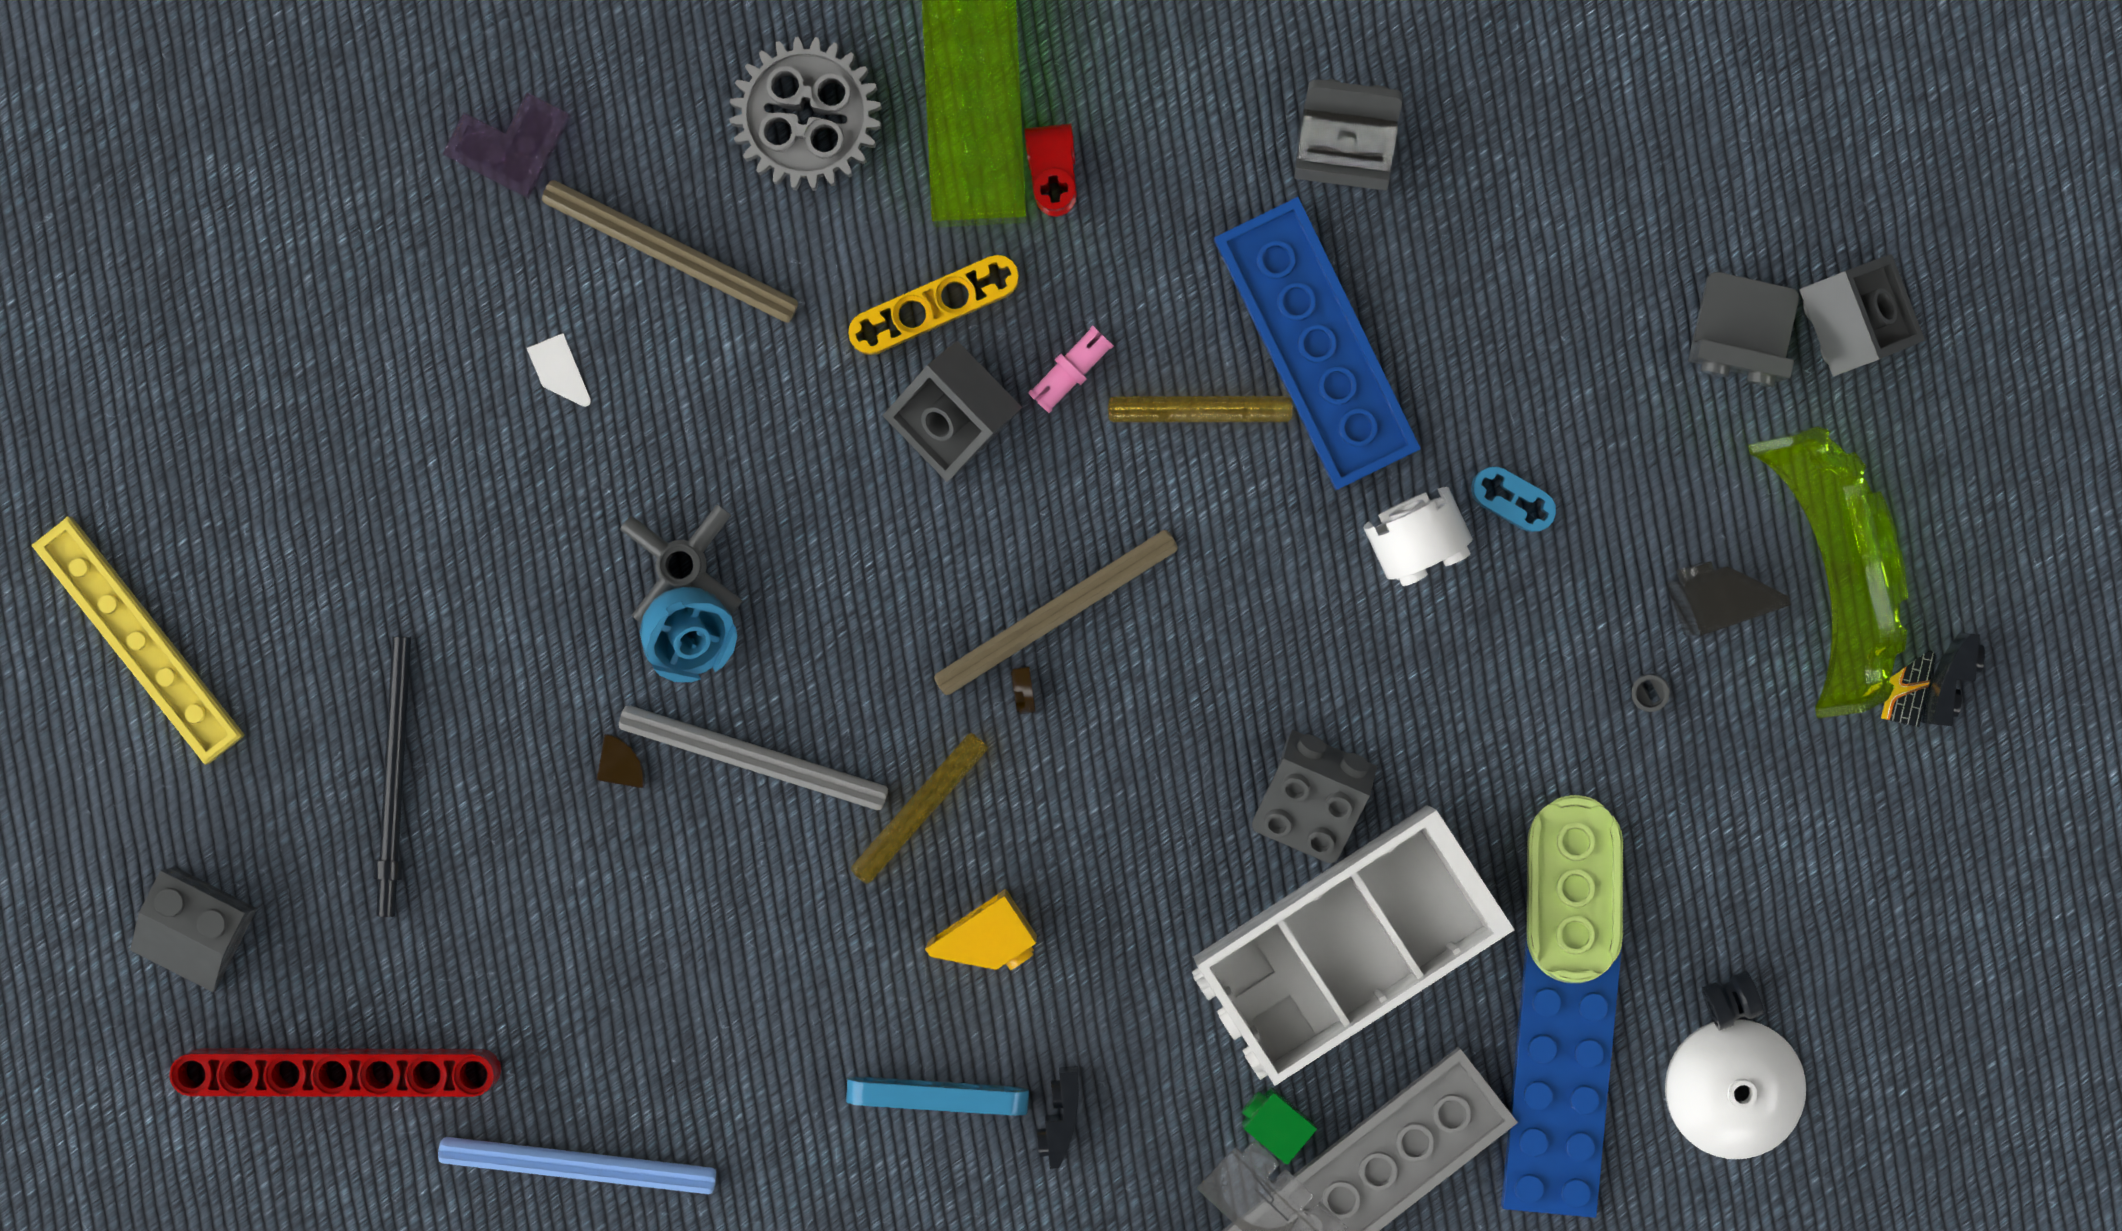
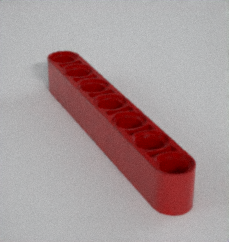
[169,1048,501,1097]

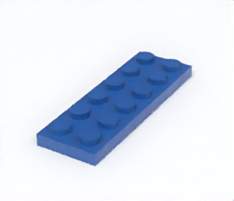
[1213,197,1421,491]
[1501,935,1623,1218]

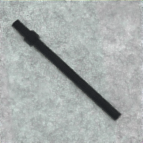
[374,636,411,917]

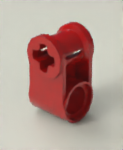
[1025,123,1077,217]

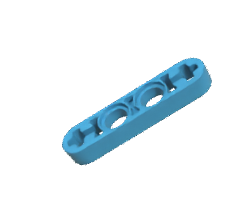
[846,1077,1029,1116]

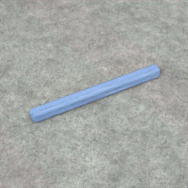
[438,1137,716,1194]

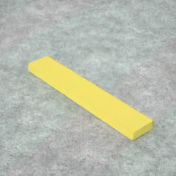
[31,516,245,765]

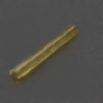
[1108,396,1293,422]
[851,733,987,884]

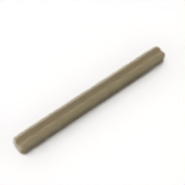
[542,180,798,323]
[934,530,1178,695]

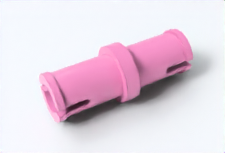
[1028,325,1114,413]

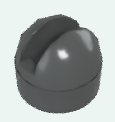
[1631,673,1670,712]

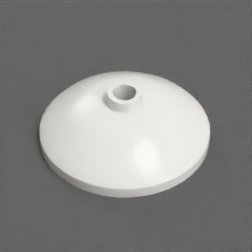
[1665,1019,1806,1159]

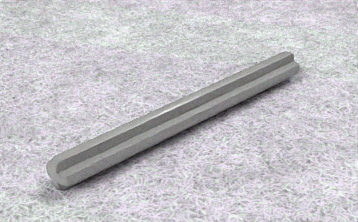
[619,705,888,810]

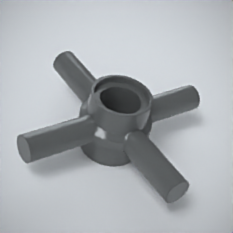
[620,504,743,623]

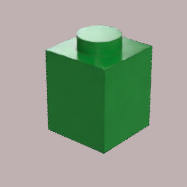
[1241,1087,1317,1165]

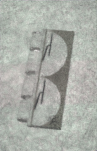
[1197,1140,1348,1231]

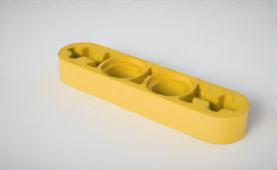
[848,255,1019,355]

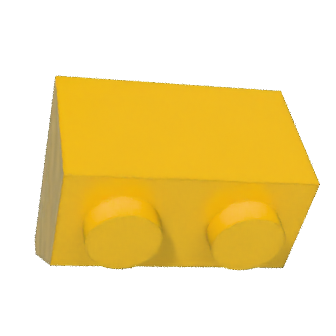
[925,889,1037,970]

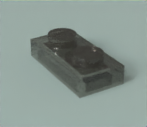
[1297,109,1398,172]

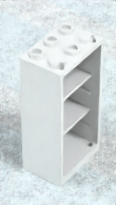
[1192,805,1514,1086]

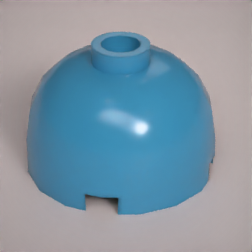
[640,587,738,682]

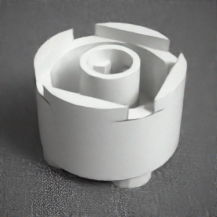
[1363,487,1473,586]

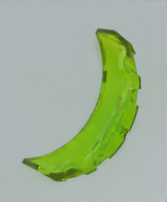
[1748,426,1908,718]

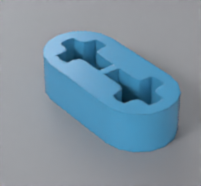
[1471,467,1556,532]

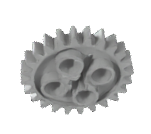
[729,37,882,191]

